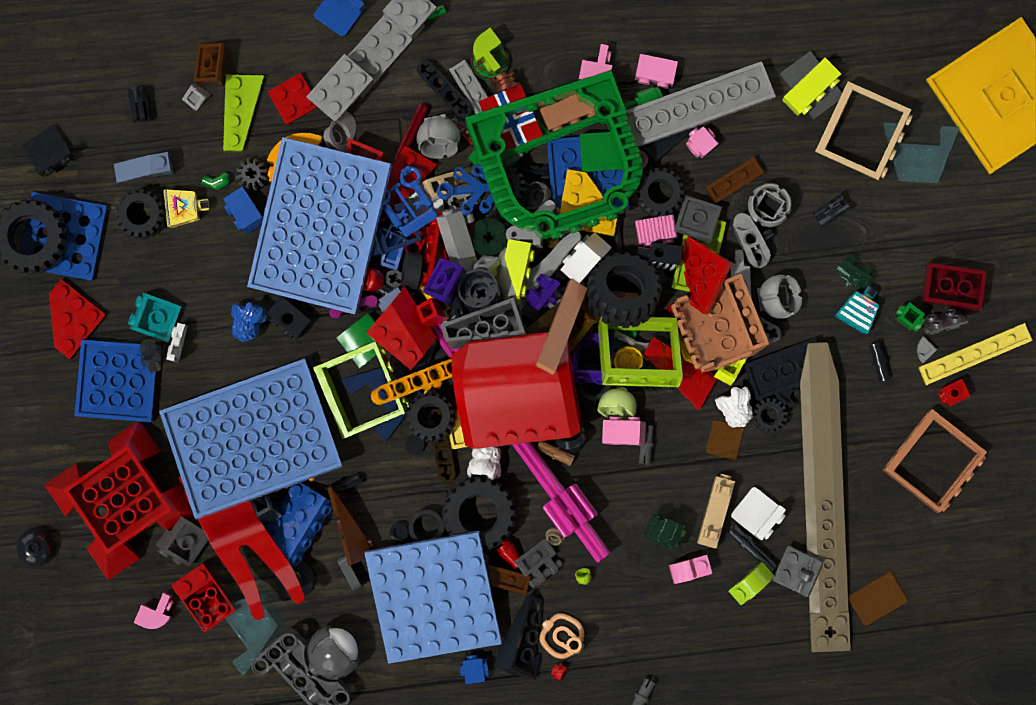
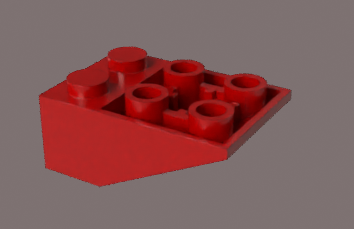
[171,561,236,633]

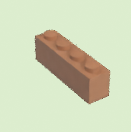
[540,95,607,132]

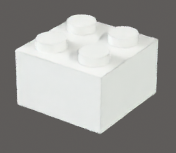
[561,233,612,283]

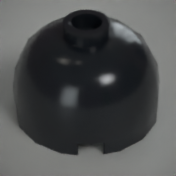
[17,528,56,566]

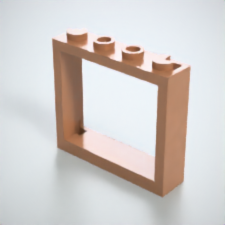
[882,409,987,513]

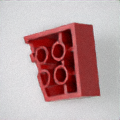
[366,286,437,370]

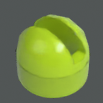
[575,568,591,585]

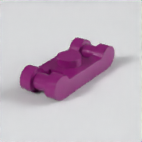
[329,295,378,319]

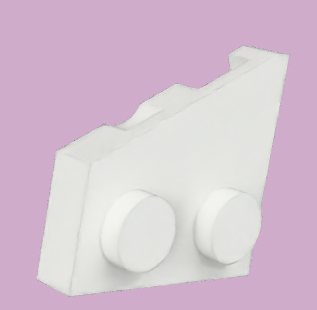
[166,323,188,363]

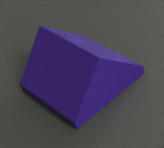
[422,258,467,306]

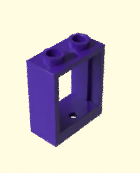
[572,333,615,385]

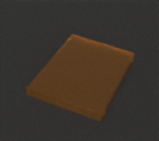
[848,572,908,626]

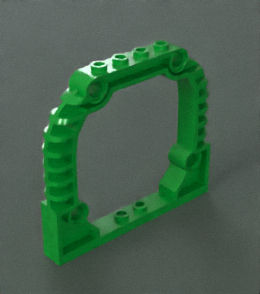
[465,70,643,239]

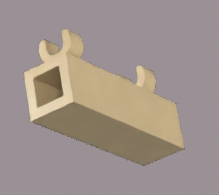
[697,474,735,548]

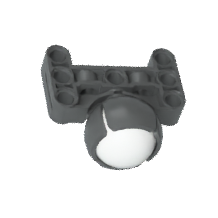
[251,625,360,705]

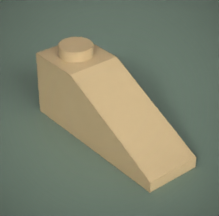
[420,166,480,201]

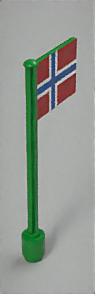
[478,84,663,162]

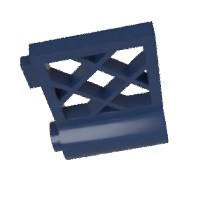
[370,202,422,259]

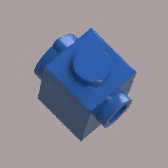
[460,655,489,684]

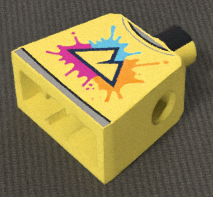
[164,190,210,228]

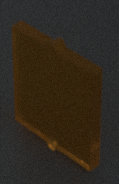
[705,420,744,460]

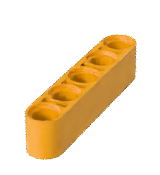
[371,359,452,405]

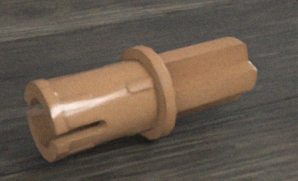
[537,441,575,466]

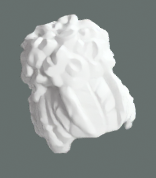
[715,387,753,427]
[467,446,501,480]

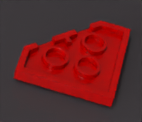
[681,236,733,314]
[49,279,107,360]

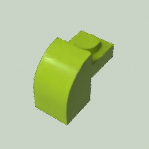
[473,28,502,74]
[729,562,774,605]

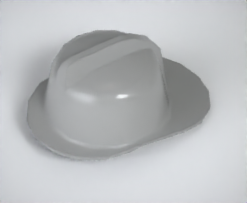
[323,111,356,152]

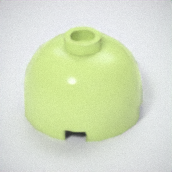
[597,387,637,421]

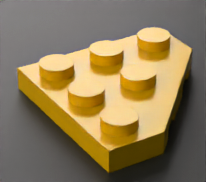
[559,169,617,236]

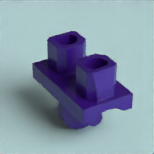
[525,274,560,311]

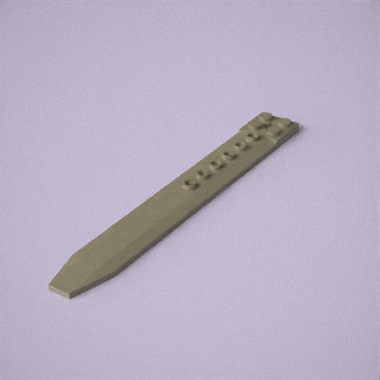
[800,343,850,652]

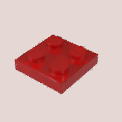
[267,73,318,125]

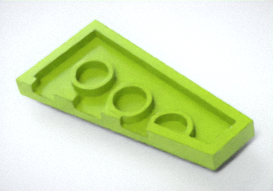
[223,75,264,152]

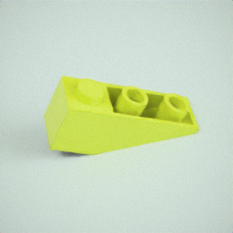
[504,239,535,303]

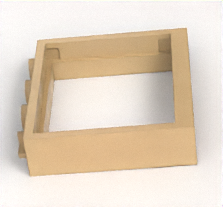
[815,81,913,181]

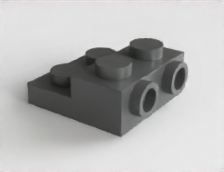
[156,516,208,567]

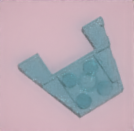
[883,123,959,184]
[225,598,278,676]

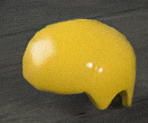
[613,346,643,369]

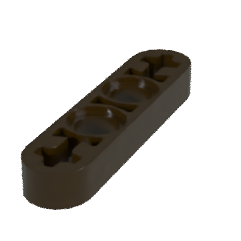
[428,409,456,483]

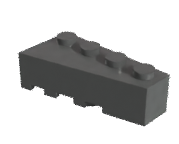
[441,298,528,349]

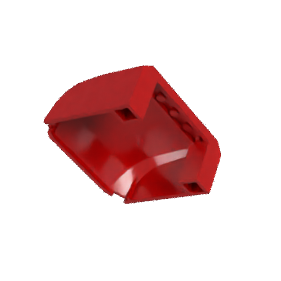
[452,332,580,449]

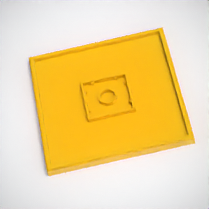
[926,17,1036,175]

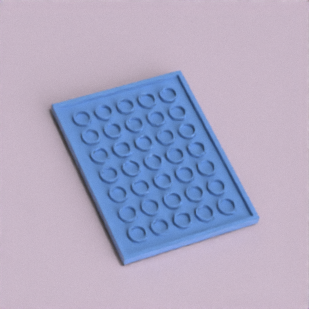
[247,137,392,315]
[159,359,343,520]

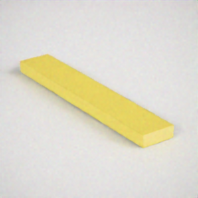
[919,323,1032,385]

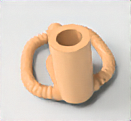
[539,613,585,659]

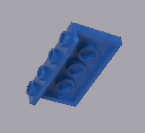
[265,482,332,568]

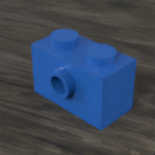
[223,186,263,235]

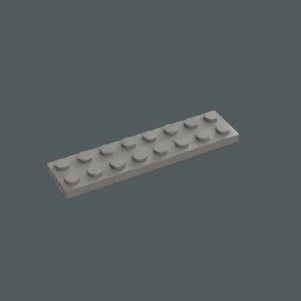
[626,61,776,147]

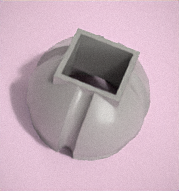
[417,114,460,159]
[748,183,792,227]
[757,275,802,319]

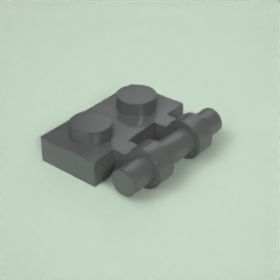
[514,539,563,588]

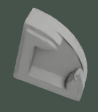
[917,336,937,363]

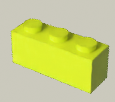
[782,58,841,116]

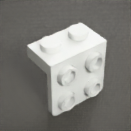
[731,487,786,540]

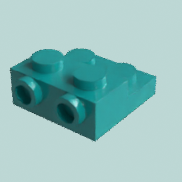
[128,293,181,342]

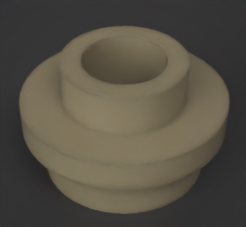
[545,527,564,545]

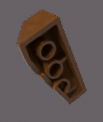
[328,485,374,566]

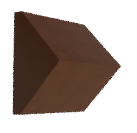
[194,43,228,86]

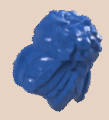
[231,302,267,342]

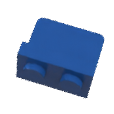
[314,0,366,37]

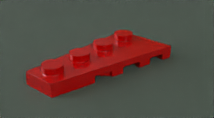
[379,146,437,222]
[643,337,717,410]

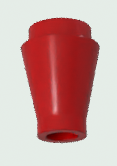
[496,539,520,569]

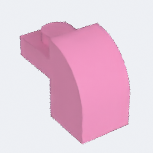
[579,44,612,80]
[669,555,712,584]
[134,592,174,629]

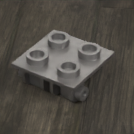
[923,309,968,335]

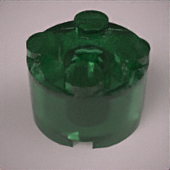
[470,218,508,257]
[644,513,688,552]

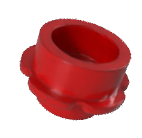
[551,663,568,681]

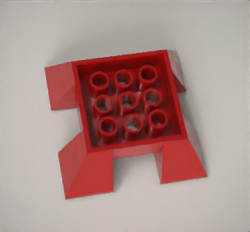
[44,421,196,580]

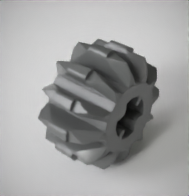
[236,158,268,191]

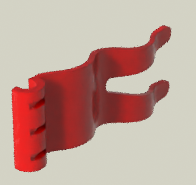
[179,477,305,620]

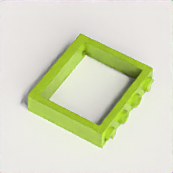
[598,317,683,387]
[314,341,409,439]

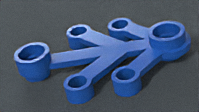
[437,165,494,215]

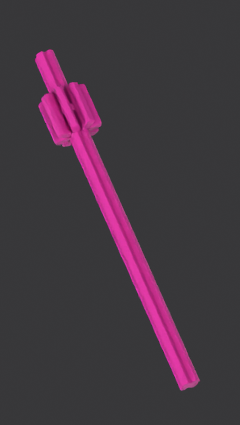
[431,323,610,563]

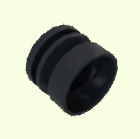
[458,269,504,313]

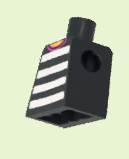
[636,242,683,272]

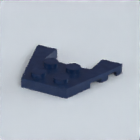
[342,364,421,442]

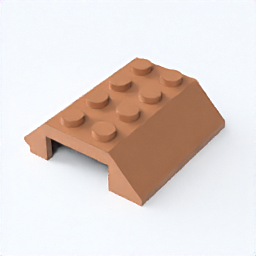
[671,274,769,372]

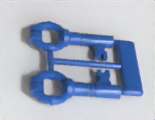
[382,166,438,237]

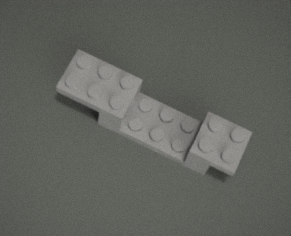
[306,0,437,123]

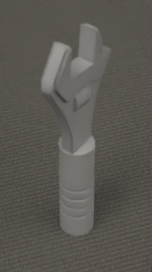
[612,330,649,361]

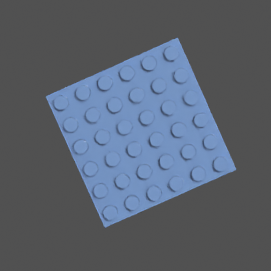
[365,531,502,664]

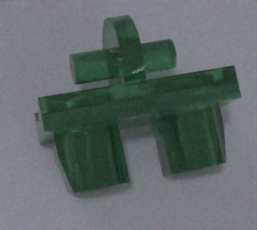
[835,255,873,289]

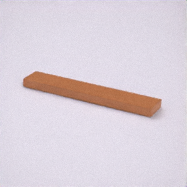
[535,279,587,375]

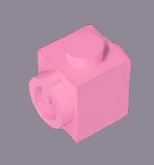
[686,126,718,158]

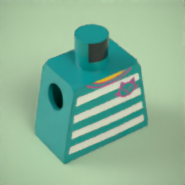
[835,286,879,335]

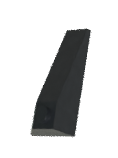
[494,594,543,680]

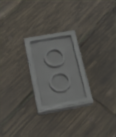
[779,51,842,120]

